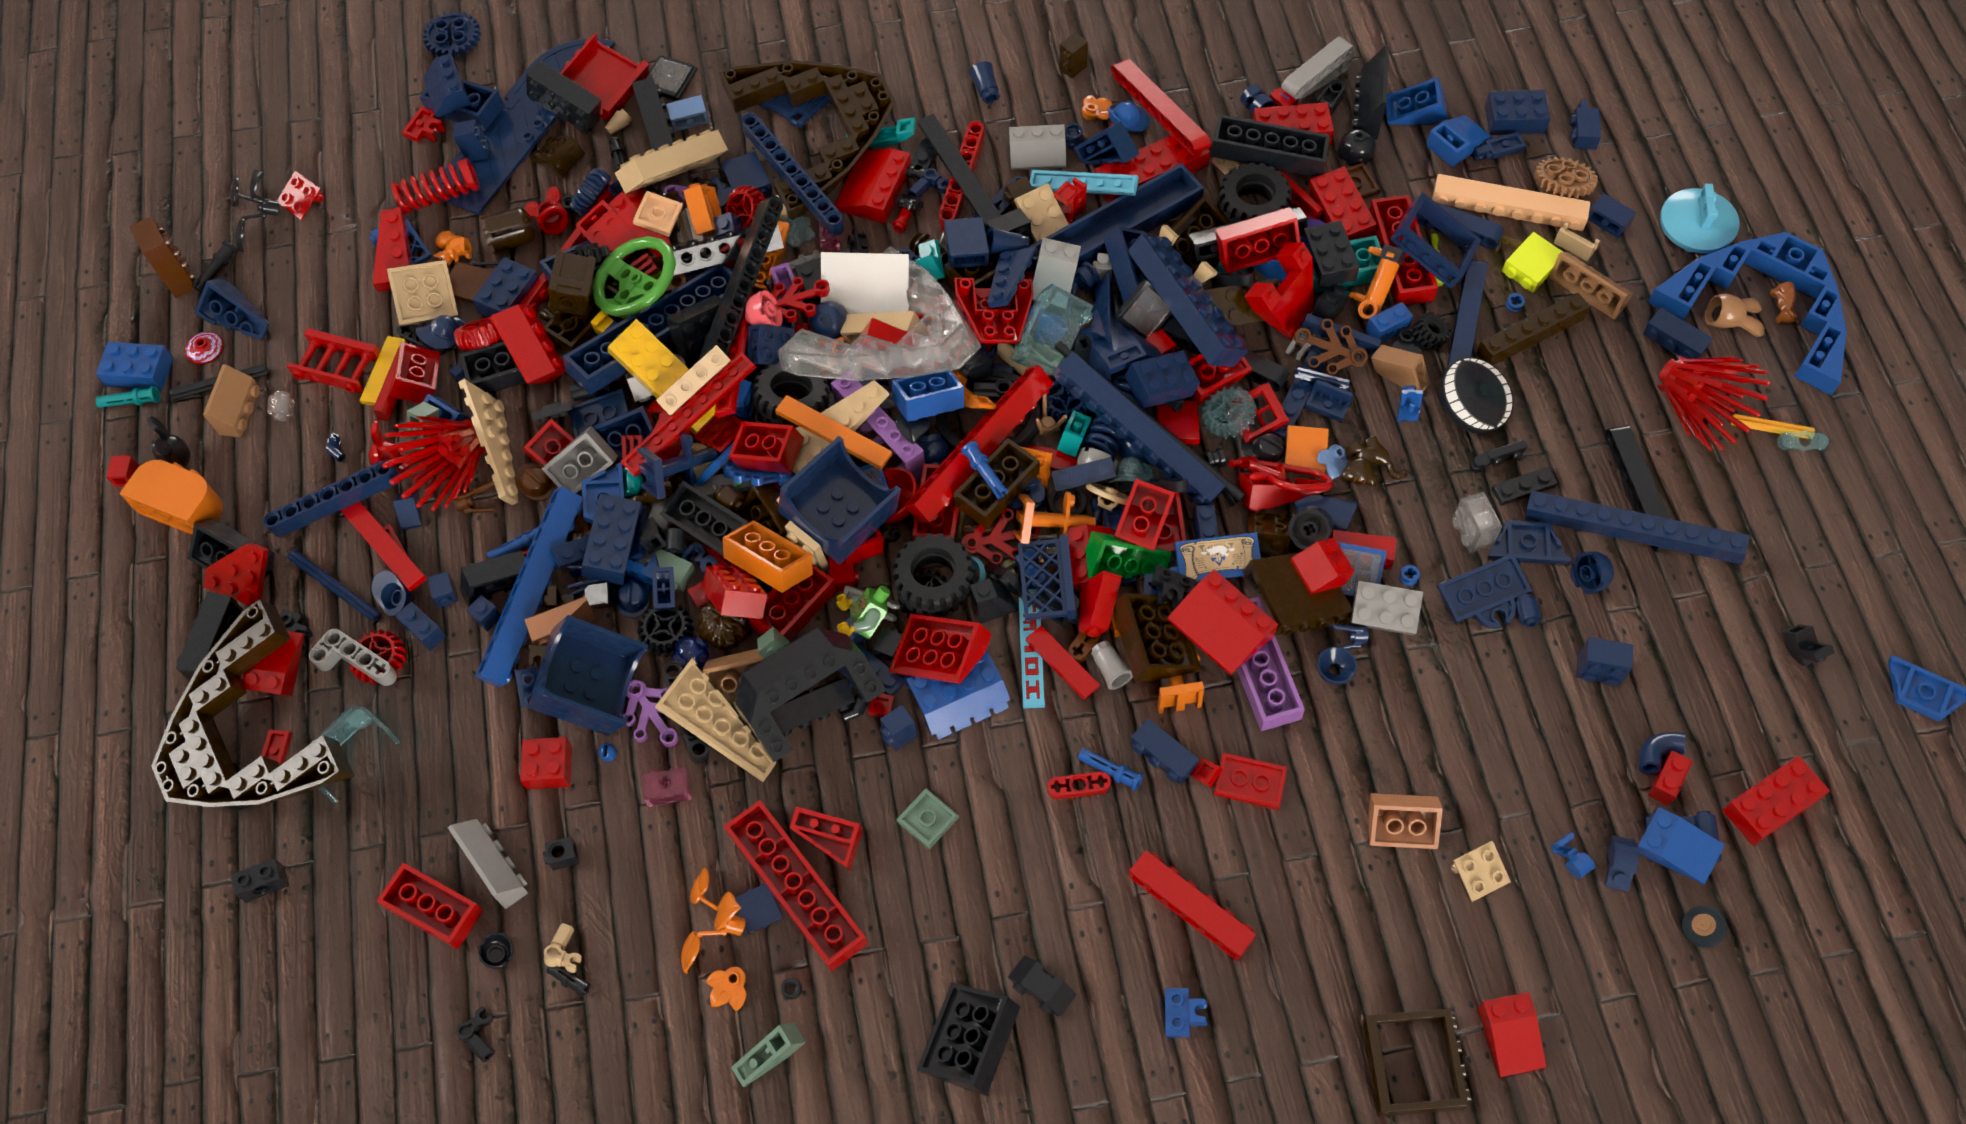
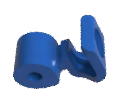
[1551,832,1595,879]

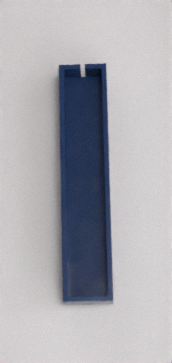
[1029,163,1204,273]

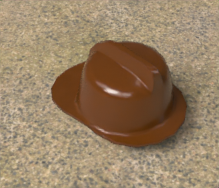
[514,464,555,501]

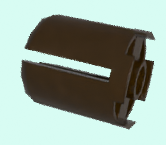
[481,207,534,254]

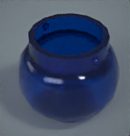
[671,635,710,669]

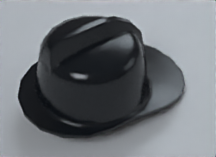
[1241,433,1286,463]

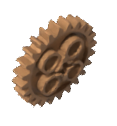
[1534,157,1598,198]

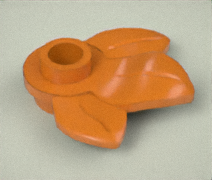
[1082,95,1112,120]
[706,967,747,1011]

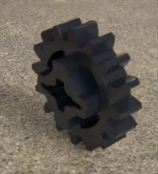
[569,242,610,263]

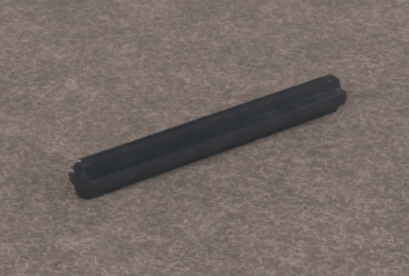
[170,364,268,400]

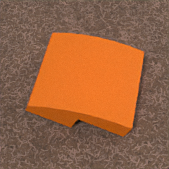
[1284,425,1328,472]

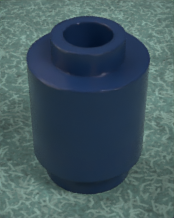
[1515,594,1542,627]

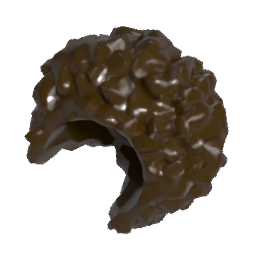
[697,603,750,650]

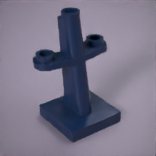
[637,433,717,500]

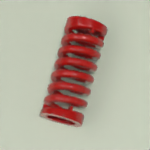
[391,158,480,214]

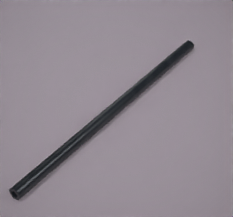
[1054,341,1245,501]

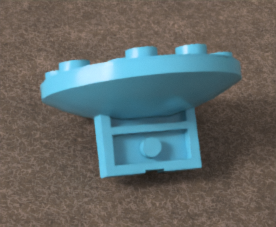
[1660,184,1740,254]

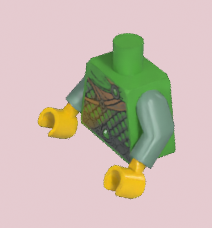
[836,585,891,639]

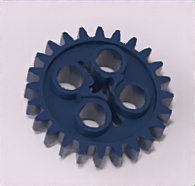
[422,10,481,58]

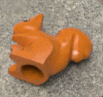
[433,231,472,266]

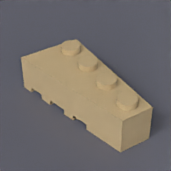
[840,311,931,345]

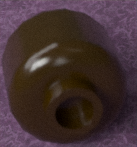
[713,484,745,513]

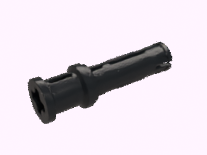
[192,240,238,293]

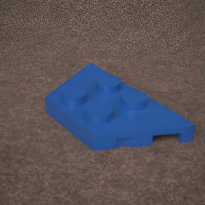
[582,463,624,524]
[1888,655,1966,722]

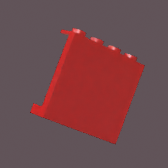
[560,33,649,122]

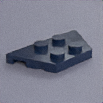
[1487,520,1571,565]

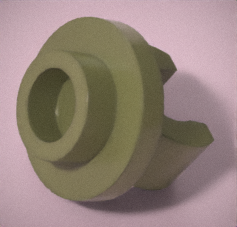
[1000,559,1019,578]

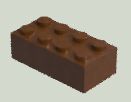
[129,216,196,298]

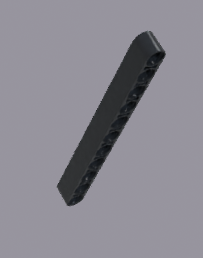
[698,196,783,361]

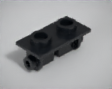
[847,227,869,253]

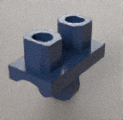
[514,666,538,708]

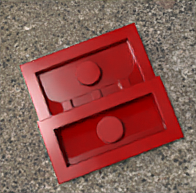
[694,415,742,455]

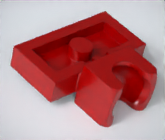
[402,106,445,143]

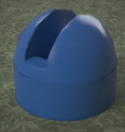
[598,743,617,762]

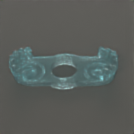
[1777,431,1829,451]

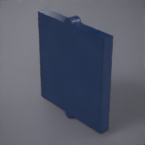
[735,884,783,934]

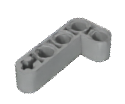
[309,629,397,686]

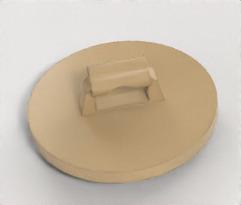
[1086,483,1129,512]

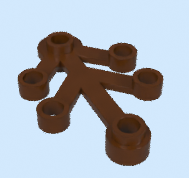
[1294,319,1368,375]

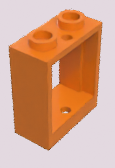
[683,183,722,236]

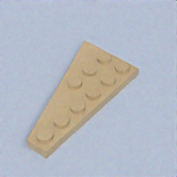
[458,379,518,505]
[655,658,776,782]

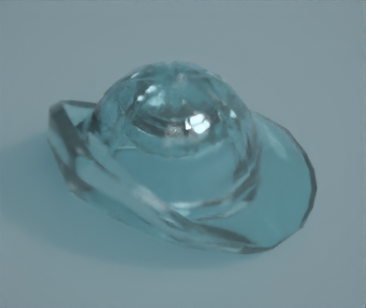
[1107,457,1153,485]

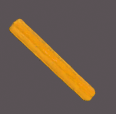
[1730,414,1815,439]

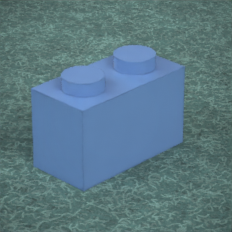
[666,95,709,132]

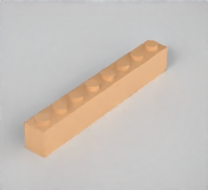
[1432,174,1590,231]

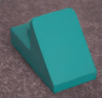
[915,239,945,283]

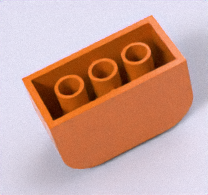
[119,460,223,535]

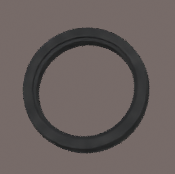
[935,369,1041,458]

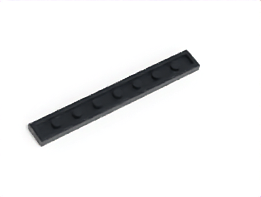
[917,113,1001,229]

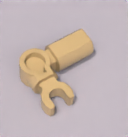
[544,923,582,973]

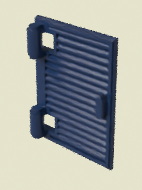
[757,94,829,129]

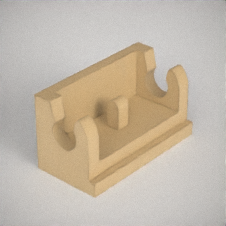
[1554,222,1600,262]

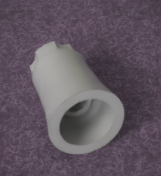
[1091,641,1133,690]

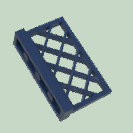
[1018,534,1076,621]

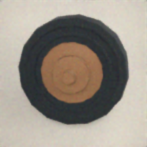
[1682,905,1727,948]

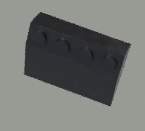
[1352,45,1389,140]
[917,982,1020,1096]

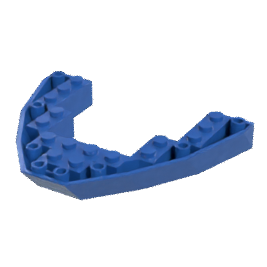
[1647,232,1846,396]

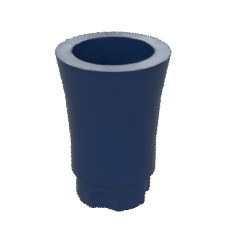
[969,61,1000,104]
[986,227,1029,254]

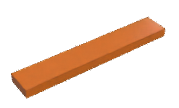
[775,395,892,470]

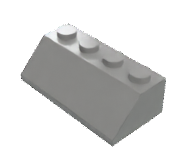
[447,819,528,909]

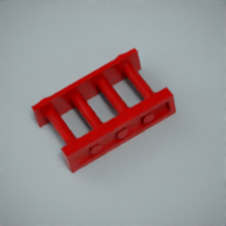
[286,328,380,394]

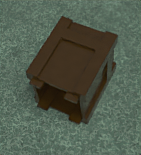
[548,250,596,318]

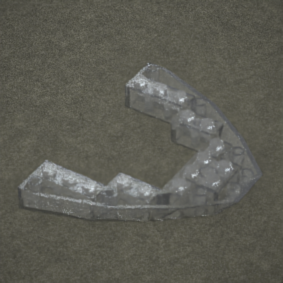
[778,246,981,381]

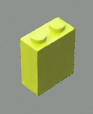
[1502,232,1563,293]

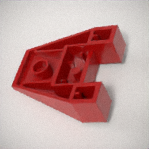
[1244,242,1314,341]

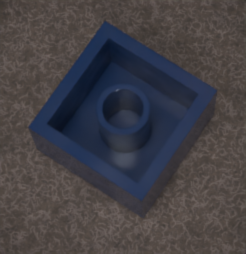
[1576,637,1634,686]

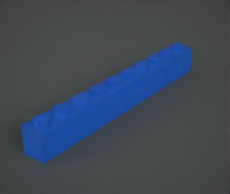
[475,486,583,687]

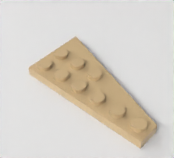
[792,380,890,474]

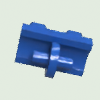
[1397,385,1423,421]

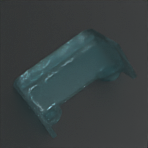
[309,705,400,804]

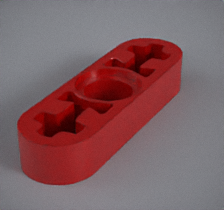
[1047,772,1111,799]

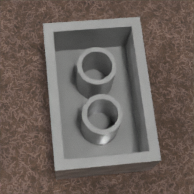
[1349,581,1423,636]

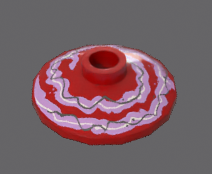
[185,331,224,365]

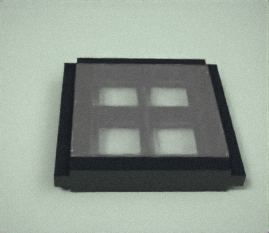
[645,56,698,101]
[1115,279,1172,339]

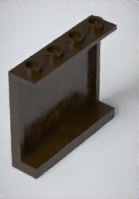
[1242,552,1353,636]

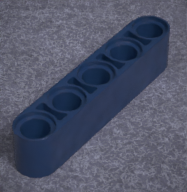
[1416,202,1504,249]

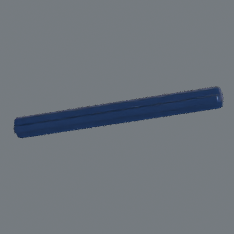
[287,550,381,622]

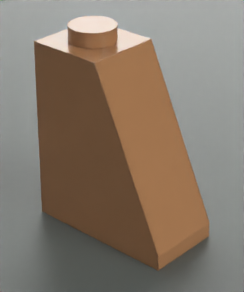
[1371,345,1430,392]

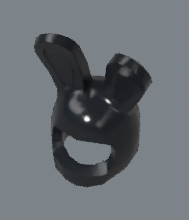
[147,416,191,467]

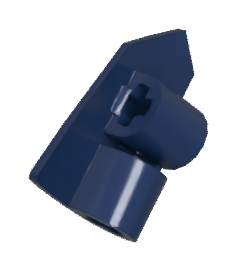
[1294,494,1358,531]

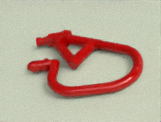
[1229,456,1333,492]

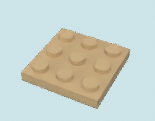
[387,260,458,326]

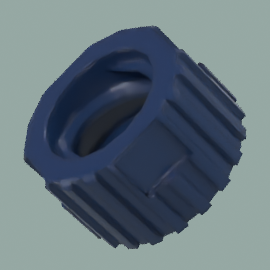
[449,364,466,382]

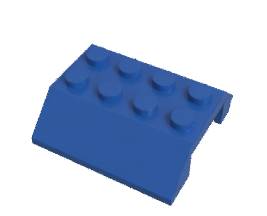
[901,649,1010,740]

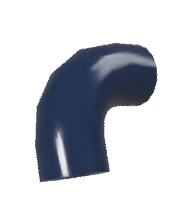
[1638,732,1686,774]

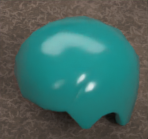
[622,467,644,497]

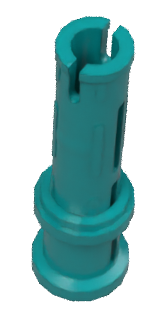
[95,386,160,408]

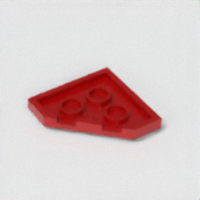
[203,543,269,606]

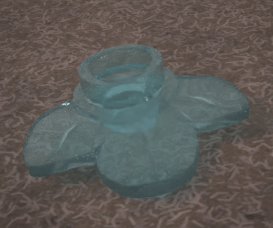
[782,216,816,248]

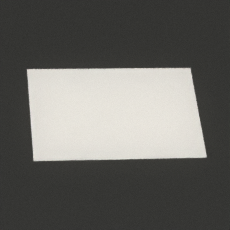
[821,252,909,314]

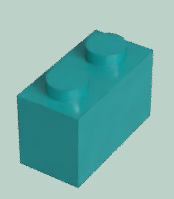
[1057,410,1091,457]

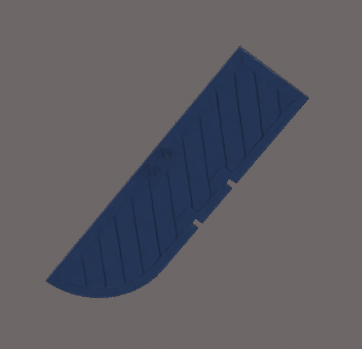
[430,38,616,216]

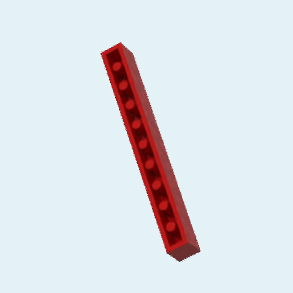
[904,365,1054,523]

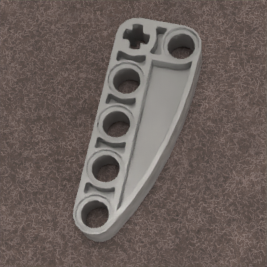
[1281,36,1355,99]

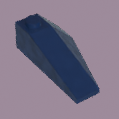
[194,278,270,340]

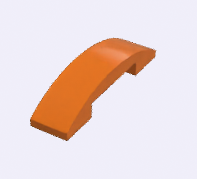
[950,369,996,410]

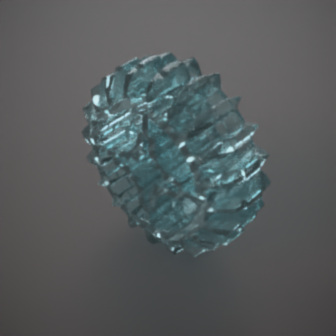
[1202,385,1256,439]

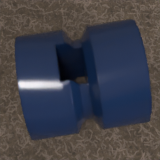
[1240,84,1275,114]

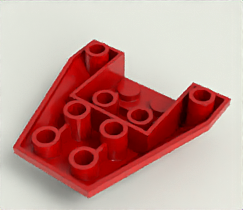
[954,278,1034,344]

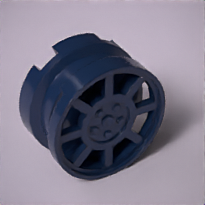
[1073,261,1100,292]

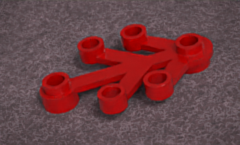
[771,277,830,323]
[961,508,1040,565]

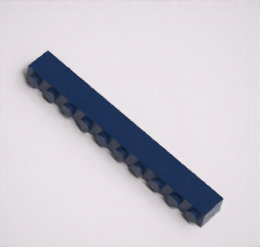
[1054,352,1226,506]
[1525,490,1750,564]

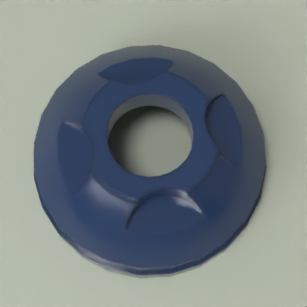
[1317,647,1357,685]

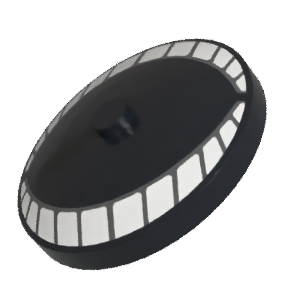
[1439,357,1513,434]

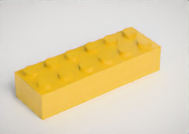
[607,319,716,435]

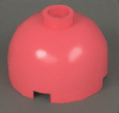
[745,290,783,326]

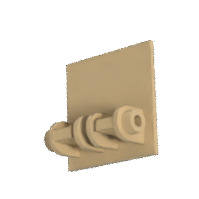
[1451,841,1511,902]

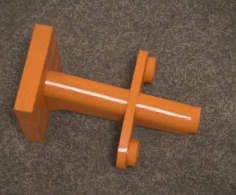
[1013,492,1096,544]
[1157,652,1204,714]

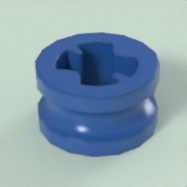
[1505,293,1525,312]
[1399,565,1420,586]

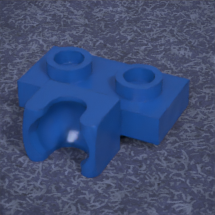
[1165,988,1208,1037]

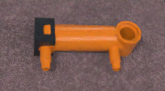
[1349,244,1406,322]

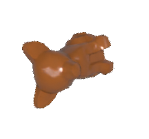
[1770,281,1800,325]

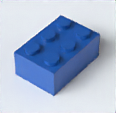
[96,342,173,391]
[892,367,964,422]

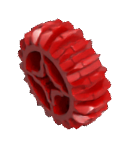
[724,185,765,231]
[453,317,502,351]
[348,629,407,685]

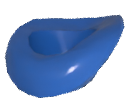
[1108,101,1150,132]

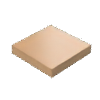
[633,190,683,237]

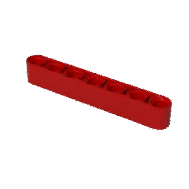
[939,121,985,231]

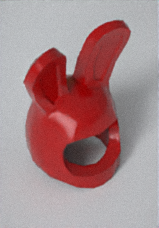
[524,187,569,235]
[368,420,410,474]

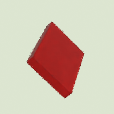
[1157,401,1200,445]
[1214,752,1287,810]

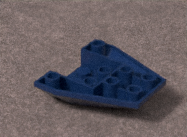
[1079,317,1162,383]

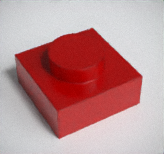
[868,694,895,717]
[1191,758,1222,788]

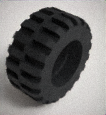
[1217,163,1292,224]
[752,361,830,428]
[893,533,974,617]

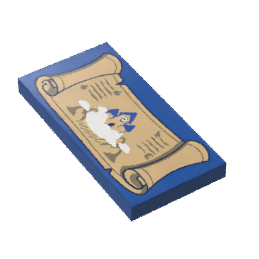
[1174,532,1261,582]

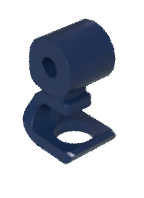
[682,543,718,576]

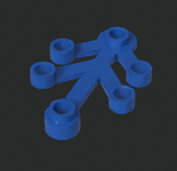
[723,462,796,487]

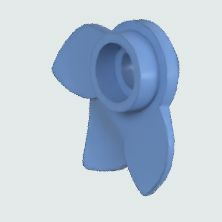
[1317,444,1348,479]

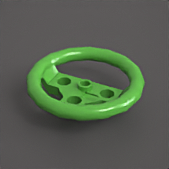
[592,236,676,317]

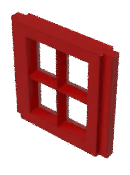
[1226,382,1289,444]

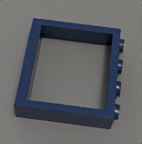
[1390,192,1481,288]

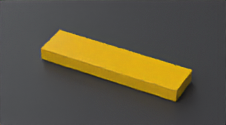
[360,336,407,406]

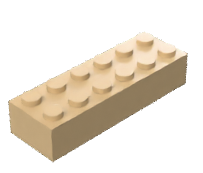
[615,129,728,194]

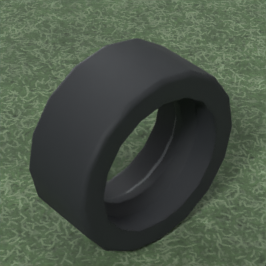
[1048,487,1087,515]

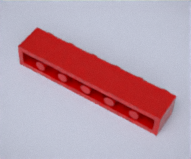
[1128,850,1256,962]

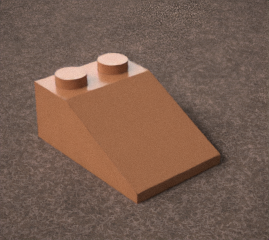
[525,597,596,646]

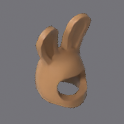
[1703,294,1765,337]

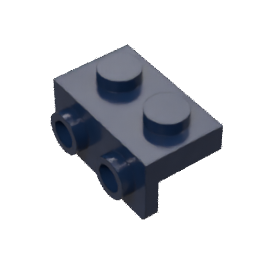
[1305,380,1354,423]

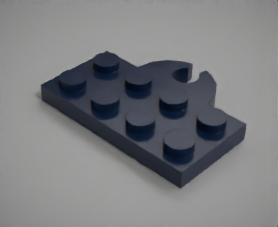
[1436,553,1532,629]

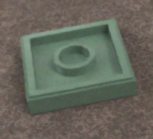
[896,788,959,850]

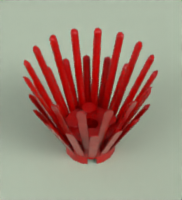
[1658,356,1771,451]
[380,416,486,511]

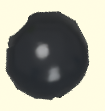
[478,932,514,970]

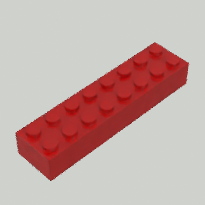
[724,800,868,972]

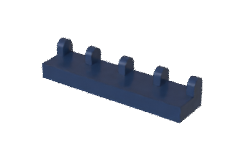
[1299,313,1381,360]

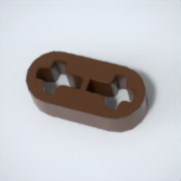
[1068,632,1100,663]

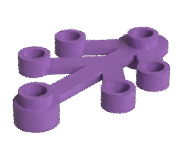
[623,680,679,747]

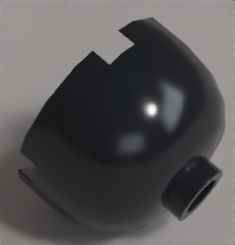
[1337,129,1376,166]

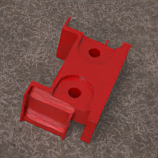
[1054,178,1087,224]

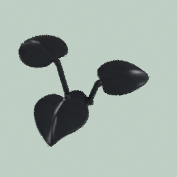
[230,169,279,252]
[879,385,930,444]

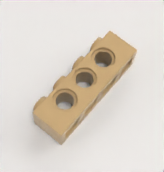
[656,345,731,416]

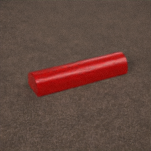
[373,346,400,421]

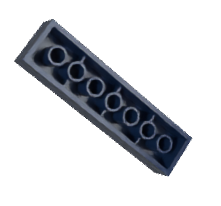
[1128,234,1249,367]

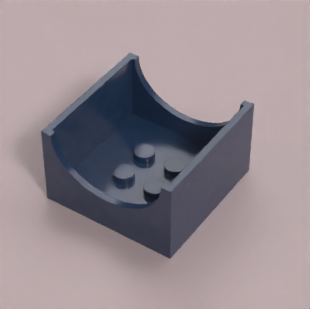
[778,436,901,565]
[527,615,648,736]

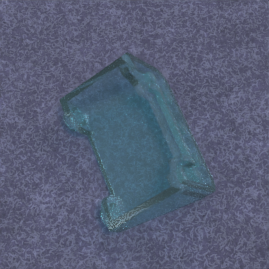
[1011,284,1093,376]

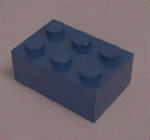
[1485,90,1550,135]
[472,257,539,317]
[1125,350,1201,409]

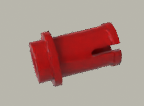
[893,208,912,233]

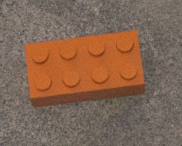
[723,520,813,593]

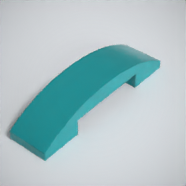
[846,117,916,148]

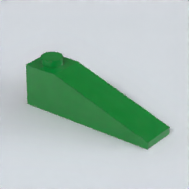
[1085,531,1172,579]

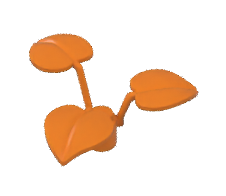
[681,867,745,974]

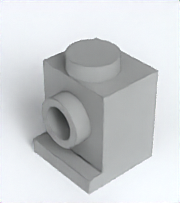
[1093,253,1112,282]

